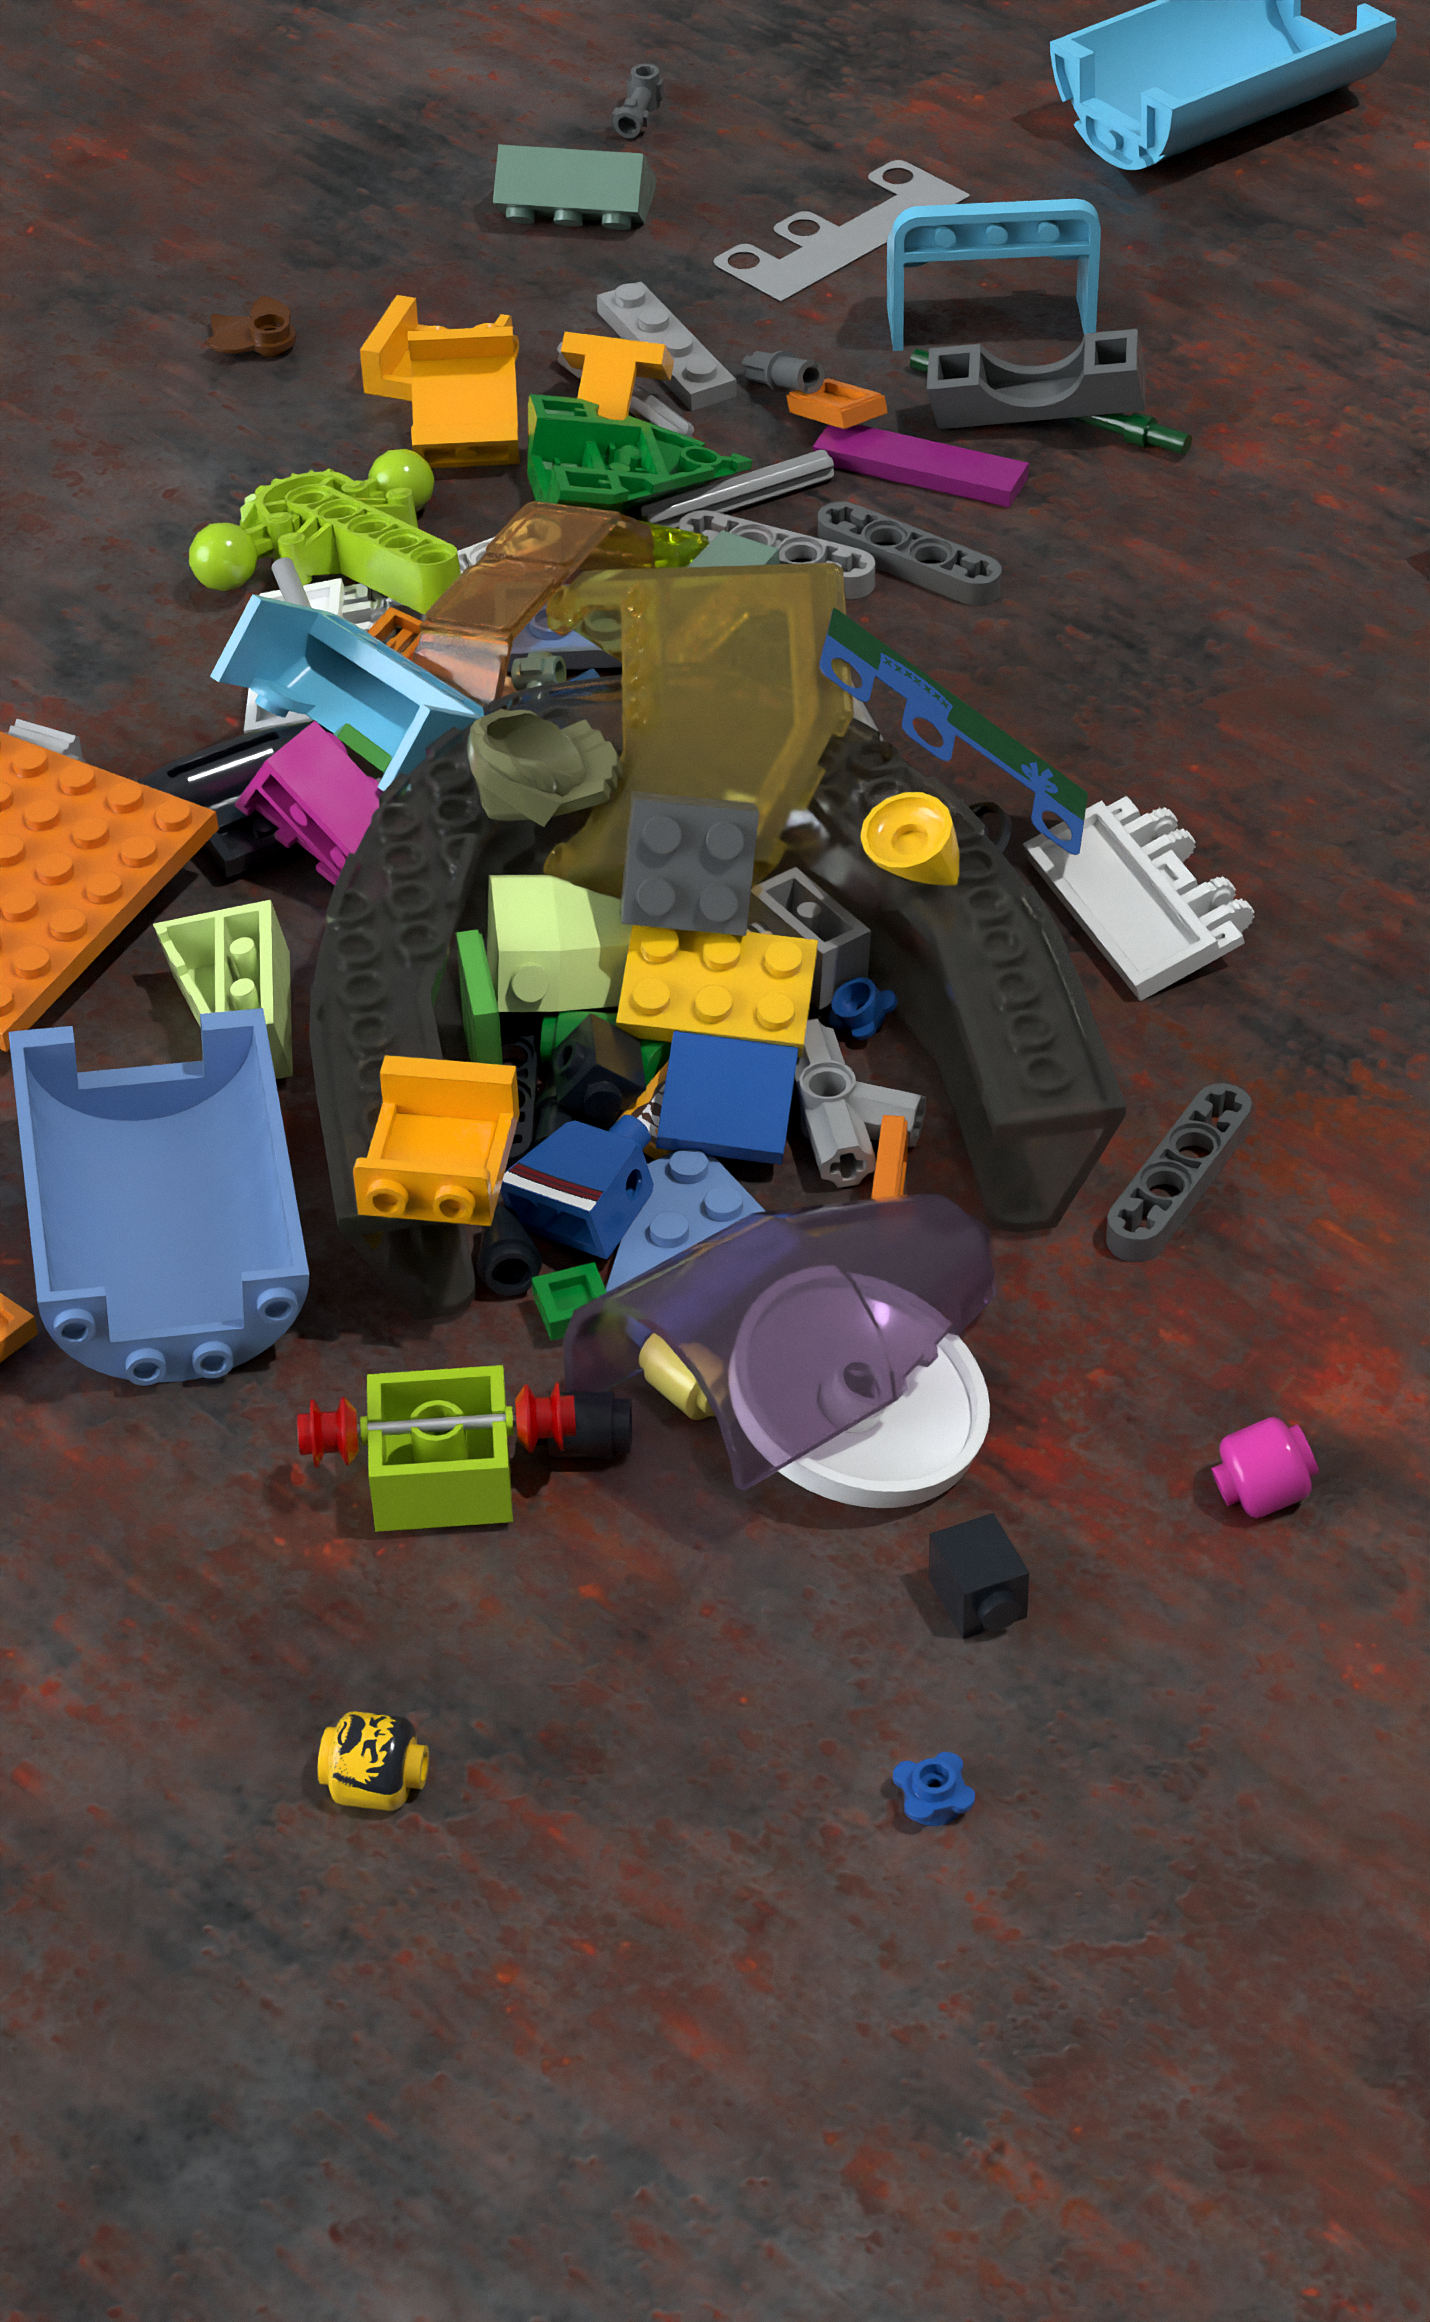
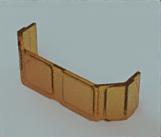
[412,501,658,713]

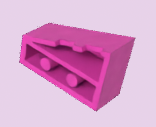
[234,721,436,914]

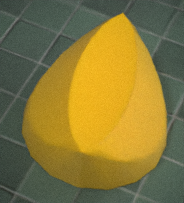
[860,792,959,886]

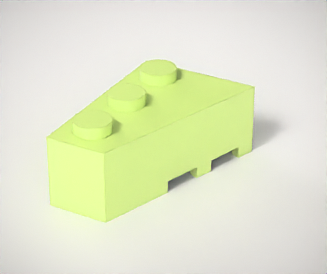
[153,900,293,1079]

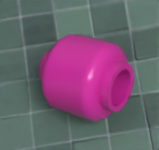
[1211,1417,1320,1518]

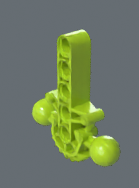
[189,449,465,616]

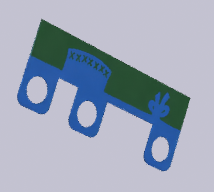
[819,607,1088,855]

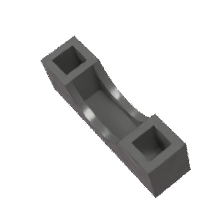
[927,329,1146,429]

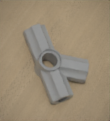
[793,1019,926,1188]

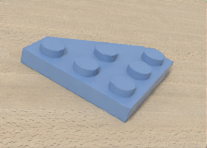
[606,1149,805,1351]

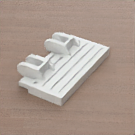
[1023,796,1255,1001]

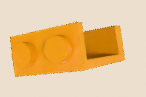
[408,323,520,468]

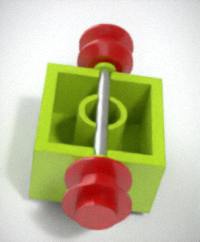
[297,1365,576,1532]

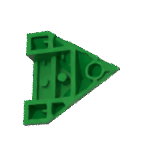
[527,394,753,531]

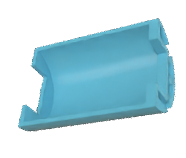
[1050,0,1397,170]

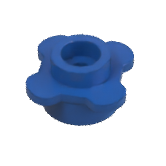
[828,977,898,1040]
[893,1752,975,1826]

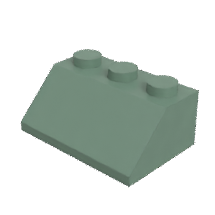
[493,144,657,230]

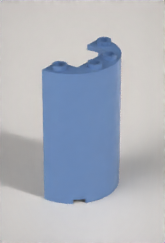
[9,1008,309,1386]

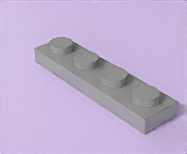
[597,282,737,412]

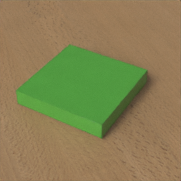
[456,930,503,1065]

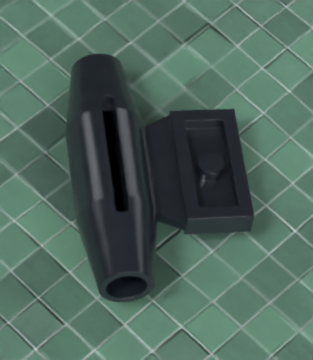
[136,720,333,878]

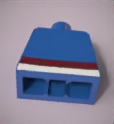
[500,1115,654,1259]

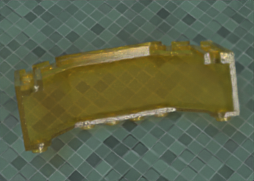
[544,563,854,898]

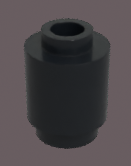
[536,1391,632,1460]

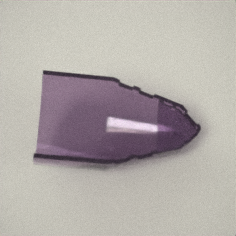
[563,1192,997,1491]

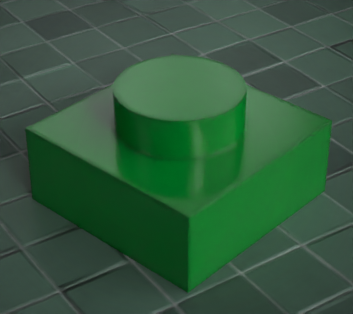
[532,1262,614,1341]

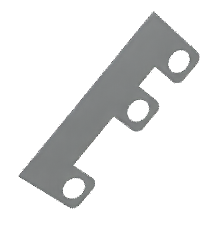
[713,160,971,301]

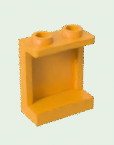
[360,295,519,401]
[353,1055,520,1226]

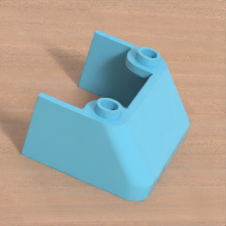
[887,199,1101,351]
[210,594,491,804]

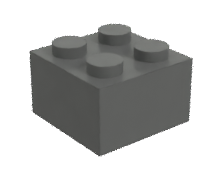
[620,791,759,936]

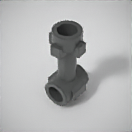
[612,64,664,138]

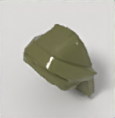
[467,709,623,827]

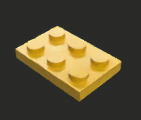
[616,925,818,1058]

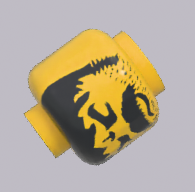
[318,1711,429,1811]

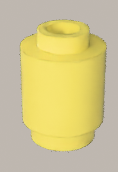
[639,1325,728,1420]

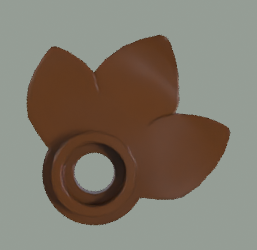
[205,295,296,357]

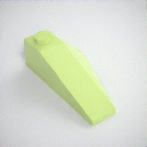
[487,875,632,1012]

